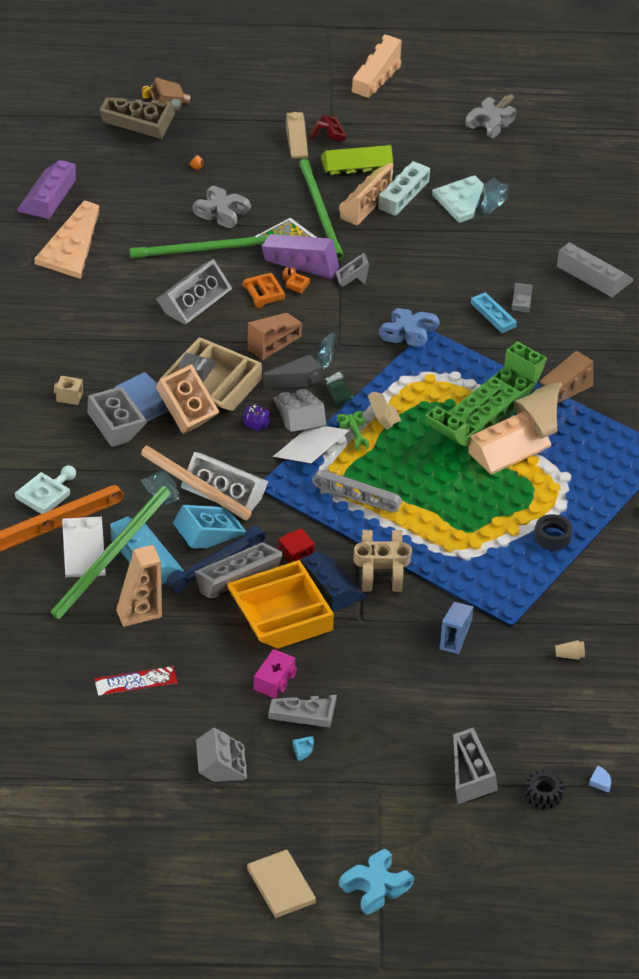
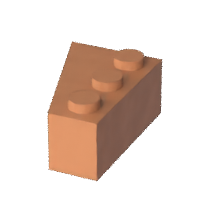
[248,313,302,360]

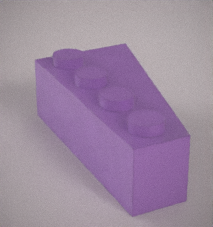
[262,234,339,279]

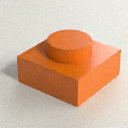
[286,273,310,293]

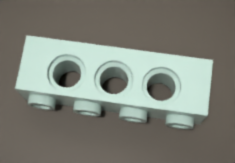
[377,161,430,216]

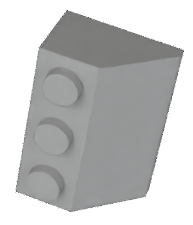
[88,386,146,447]

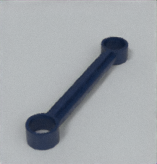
[166,526,266,593]

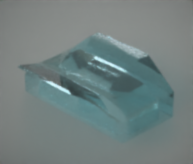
[482,177,509,215]
[140,470,179,506]

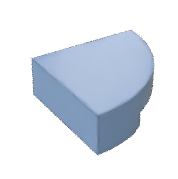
[589,766,611,793]

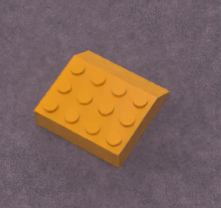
[227,560,334,648]

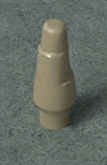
[495,94,514,108]

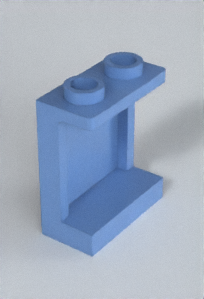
[115,372,169,422]

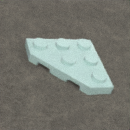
[432,175,484,223]

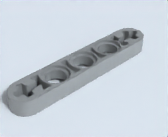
[312,470,402,513]

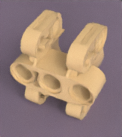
[353,530,412,592]

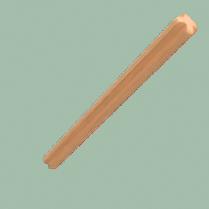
[141,446,252,520]

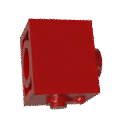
[278,528,315,564]

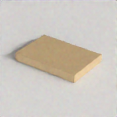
[247,850,316,918]

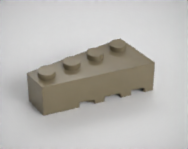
[99,98,175,139]

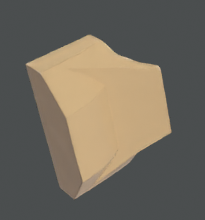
[367,392,401,430]

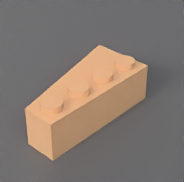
[352,34,401,98]
[116,545,162,627]

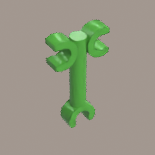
[337,411,369,451]

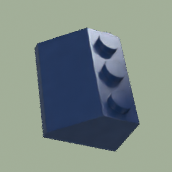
[301,552,365,612]

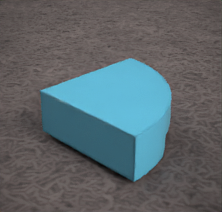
[292,736,314,761]

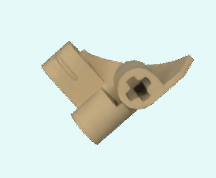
[514,382,562,439]

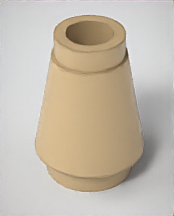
[556,640,585,660]

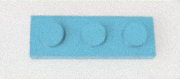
[471,292,517,333]

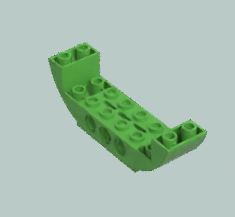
[425,341,547,446]

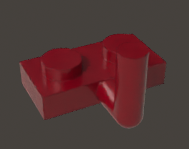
[308,114,347,142]

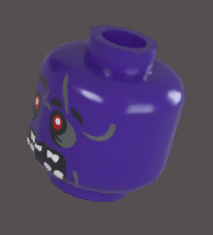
[242,404,271,432]

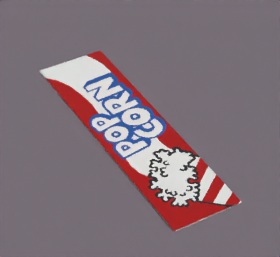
[94,666,178,695]

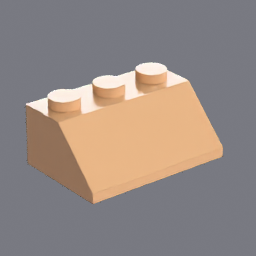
[156,364,219,434]

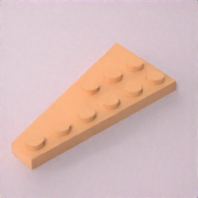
[34,201,99,279]

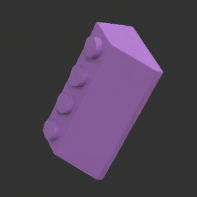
[18,160,76,219]

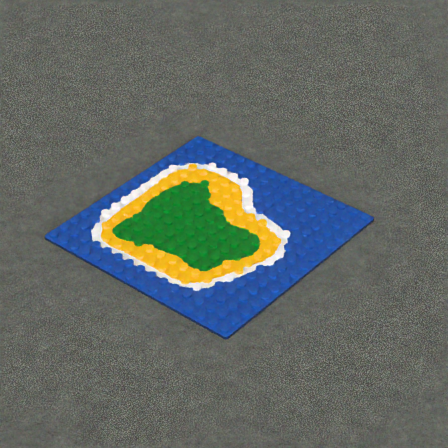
[264,332,639,627]

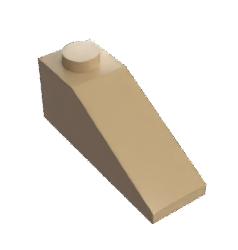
[286,112,308,159]

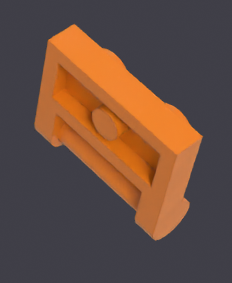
[242,273,285,308]

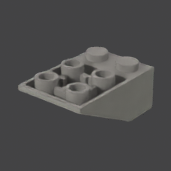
[273,389,326,432]

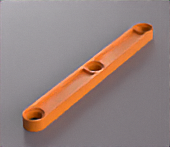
[0,485,124,552]

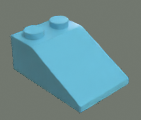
[173,505,246,549]

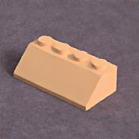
[339,163,393,226]
[468,411,551,474]

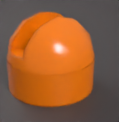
[189,155,204,170]
[282,267,296,281]

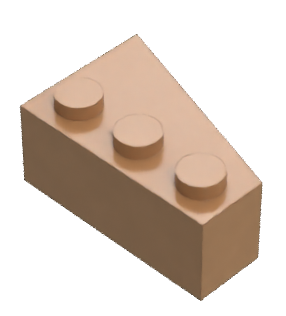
[540,351,593,404]

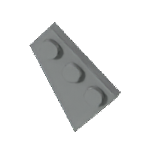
[268,695,337,727]

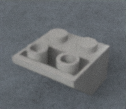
[196,728,247,782]

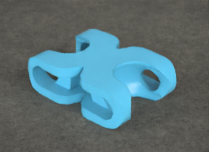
[339,849,414,915]

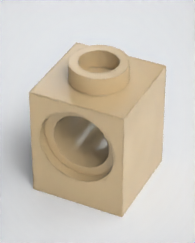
[54,376,83,405]

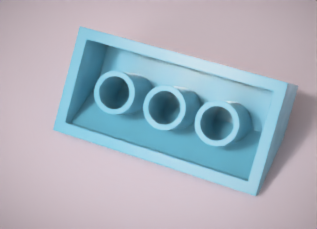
[110,517,184,584]

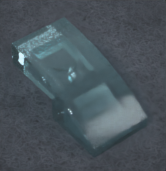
[317,332,335,371]

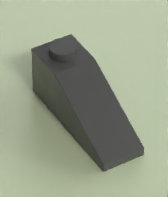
[263,355,322,389]

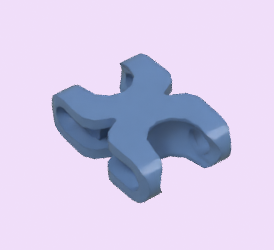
[379,308,440,347]

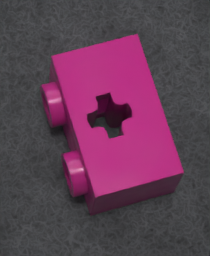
[254,649,297,699]

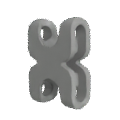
[466,97,516,138]
[192,186,251,228]

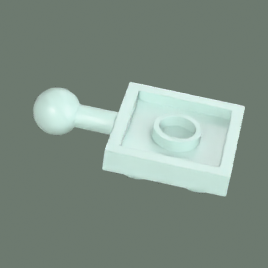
[15,466,76,514]

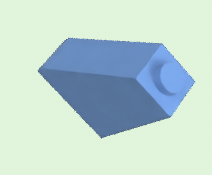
[440,602,473,654]

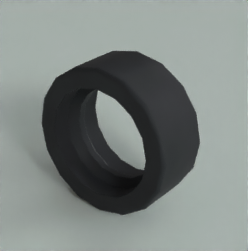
[534,514,572,550]

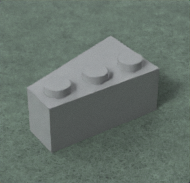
[453,728,498,804]

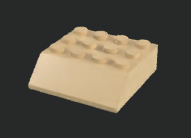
[160,337,262,411]

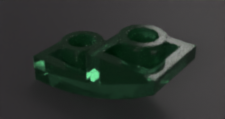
[324,371,354,407]

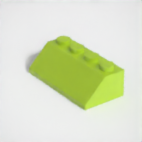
[321,145,393,175]

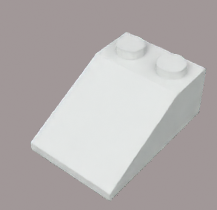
[62,517,105,578]

